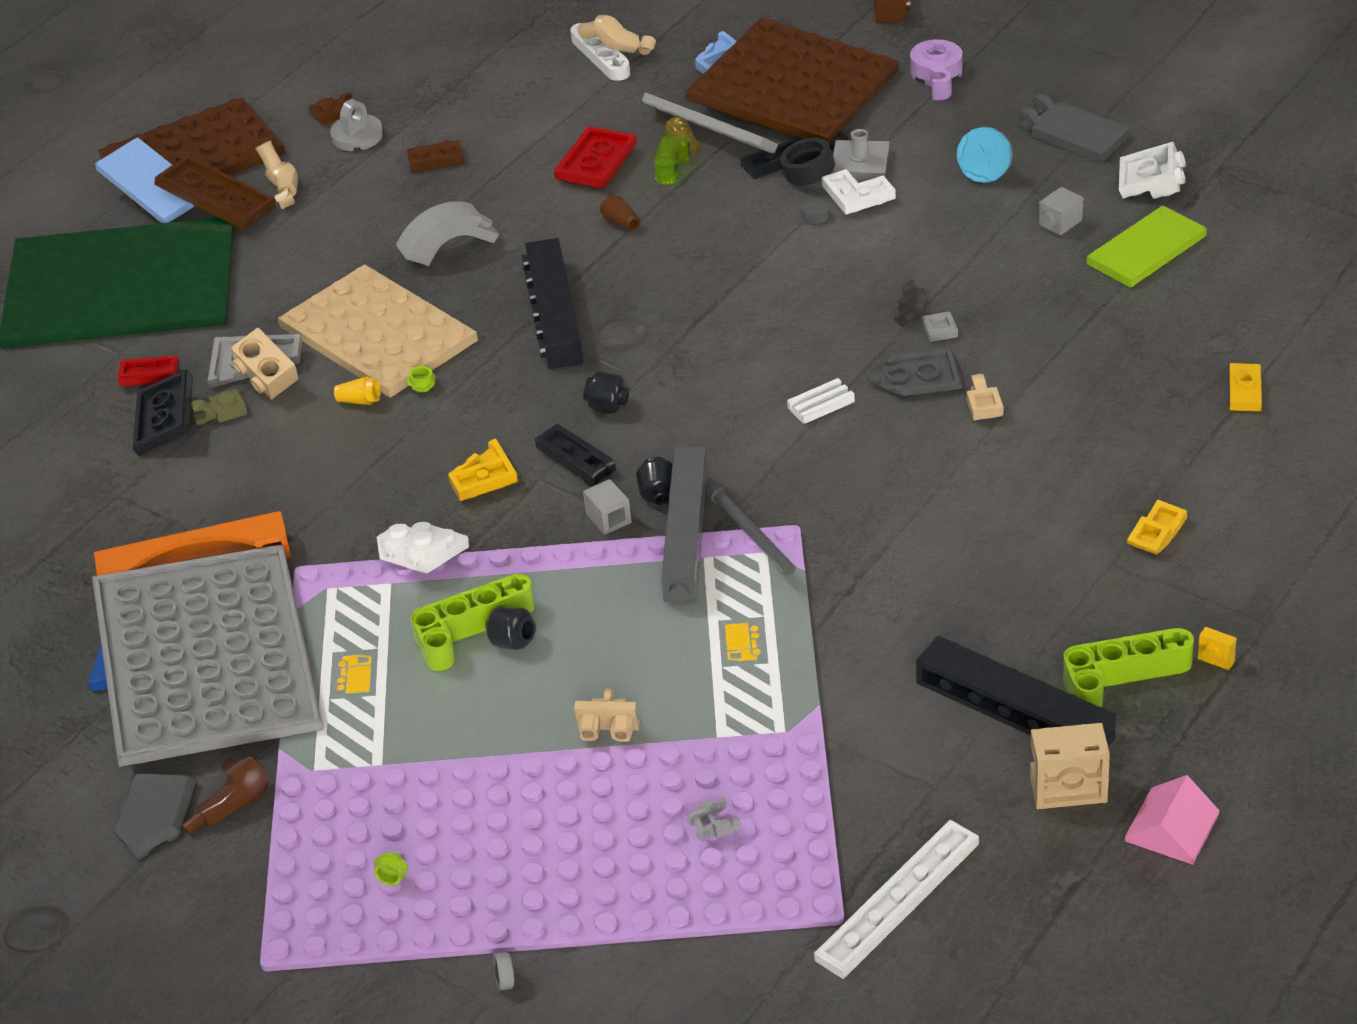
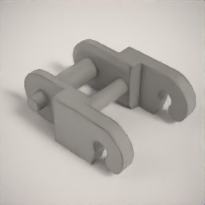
[686,797,741,840]

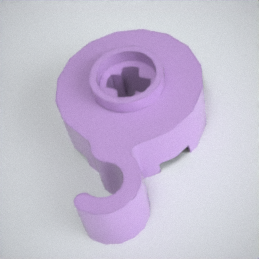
[910,39,963,100]

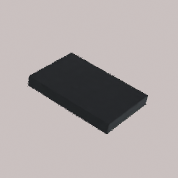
[132,369,193,456]

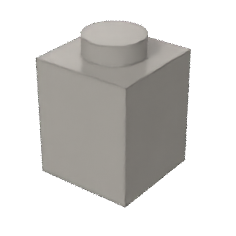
[1039,187,1083,236]
[583,479,632,535]

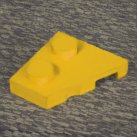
[448,439,518,501]

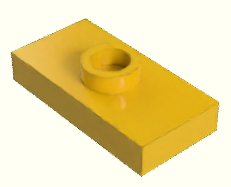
[1229,363,1262,412]

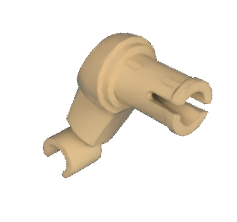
[578,15,656,55]
[255,140,299,210]

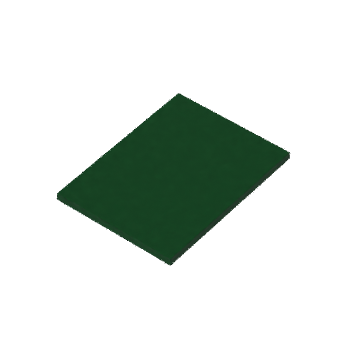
[0,218,234,348]

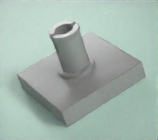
[830,129,890,182]

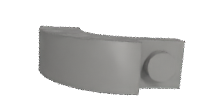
[396,201,499,266]

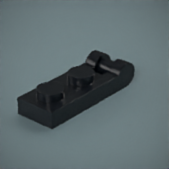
[535,424,616,487]

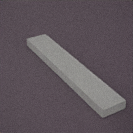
[642,92,778,154]

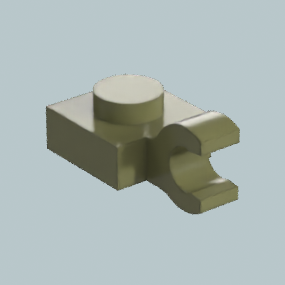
[191,389,247,425]

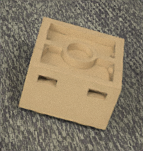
[1030,723,1110,809]

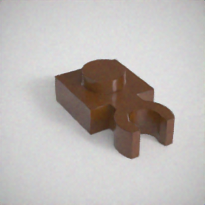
[309,92,358,126]

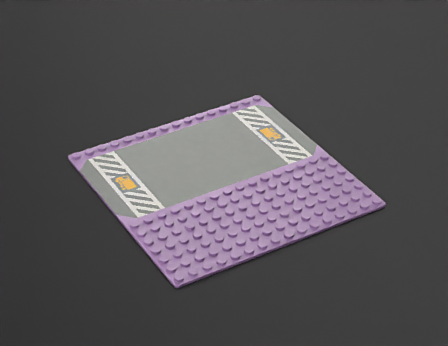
[260,525,844,971]

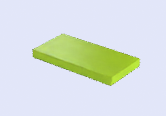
[1087,205,1207,288]

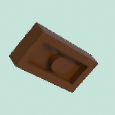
[407,140,464,173]

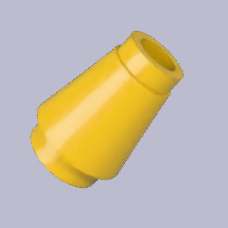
[334,376,381,405]

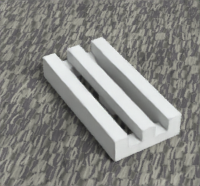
[787,378,855,424]

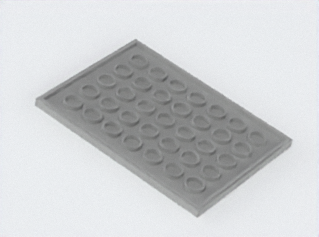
[92,544,323,767]

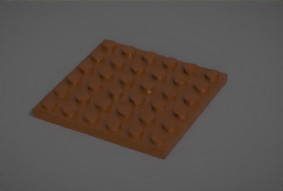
[685,18,899,143]

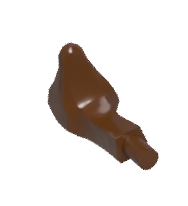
[182,756,269,835]

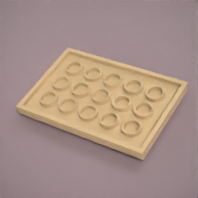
[278,264,478,398]

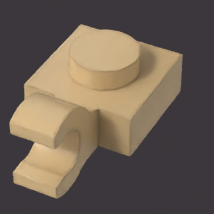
[966,373,1004,421]

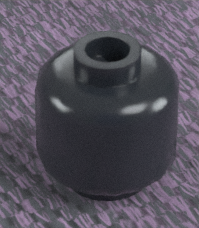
[583,371,629,414]
[636,457,673,505]
[485,605,536,650]

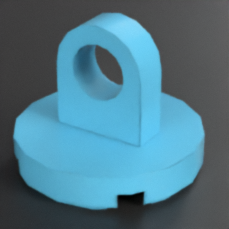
[956,127,1013,183]

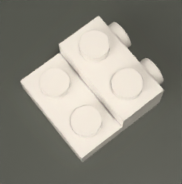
[1119,142,1186,199]
[377,522,469,574]

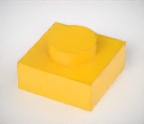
[1198,627,1237,670]

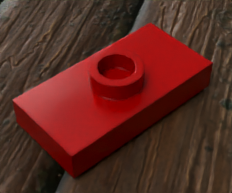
[117,355,180,386]

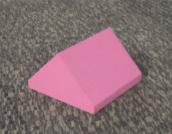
[1125,775,1219,865]

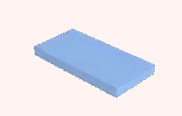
[95,137,195,223]

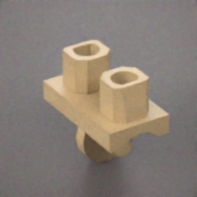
[574,688,640,742]

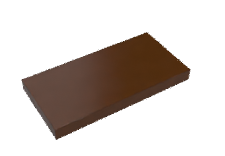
[154,155,276,231]

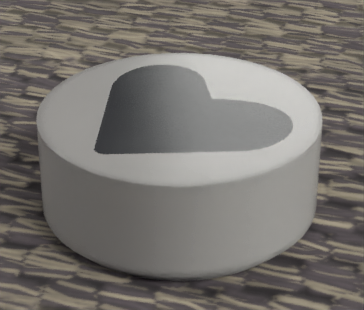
[493,952,514,991]

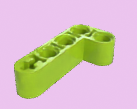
[410,574,535,671]
[1063,628,1194,707]

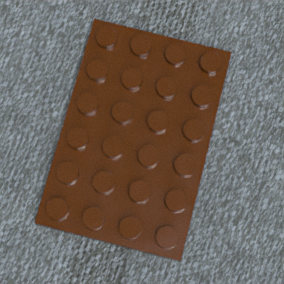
[98,97,286,209]

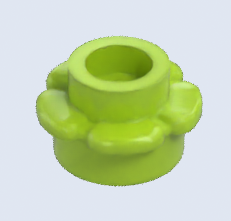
[407,366,436,392]
[374,852,408,886]

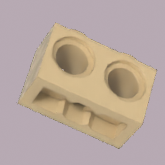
[230,327,299,400]

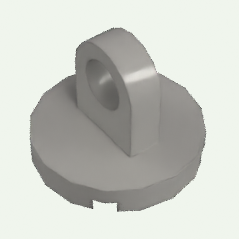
[330,99,383,151]

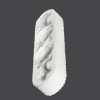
[571,23,630,81]

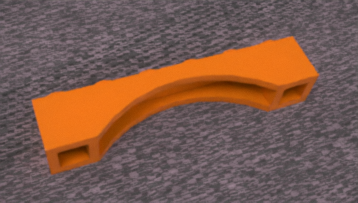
[94,511,292,576]

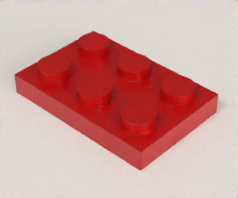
[554,126,637,189]

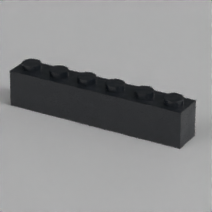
[521,238,583,369]
[916,636,1116,747]

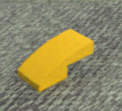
[1127,500,1187,555]

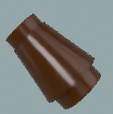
[600,195,640,231]

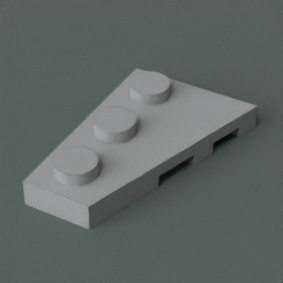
[208,334,302,388]

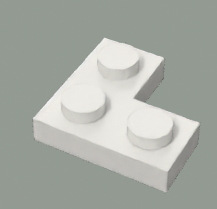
[821,169,896,215]

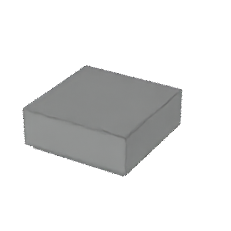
[922,312,958,342]

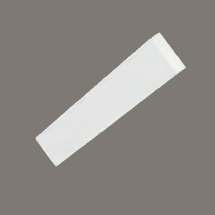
[814,820,979,979]

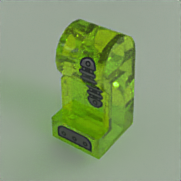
[654,135,692,184]

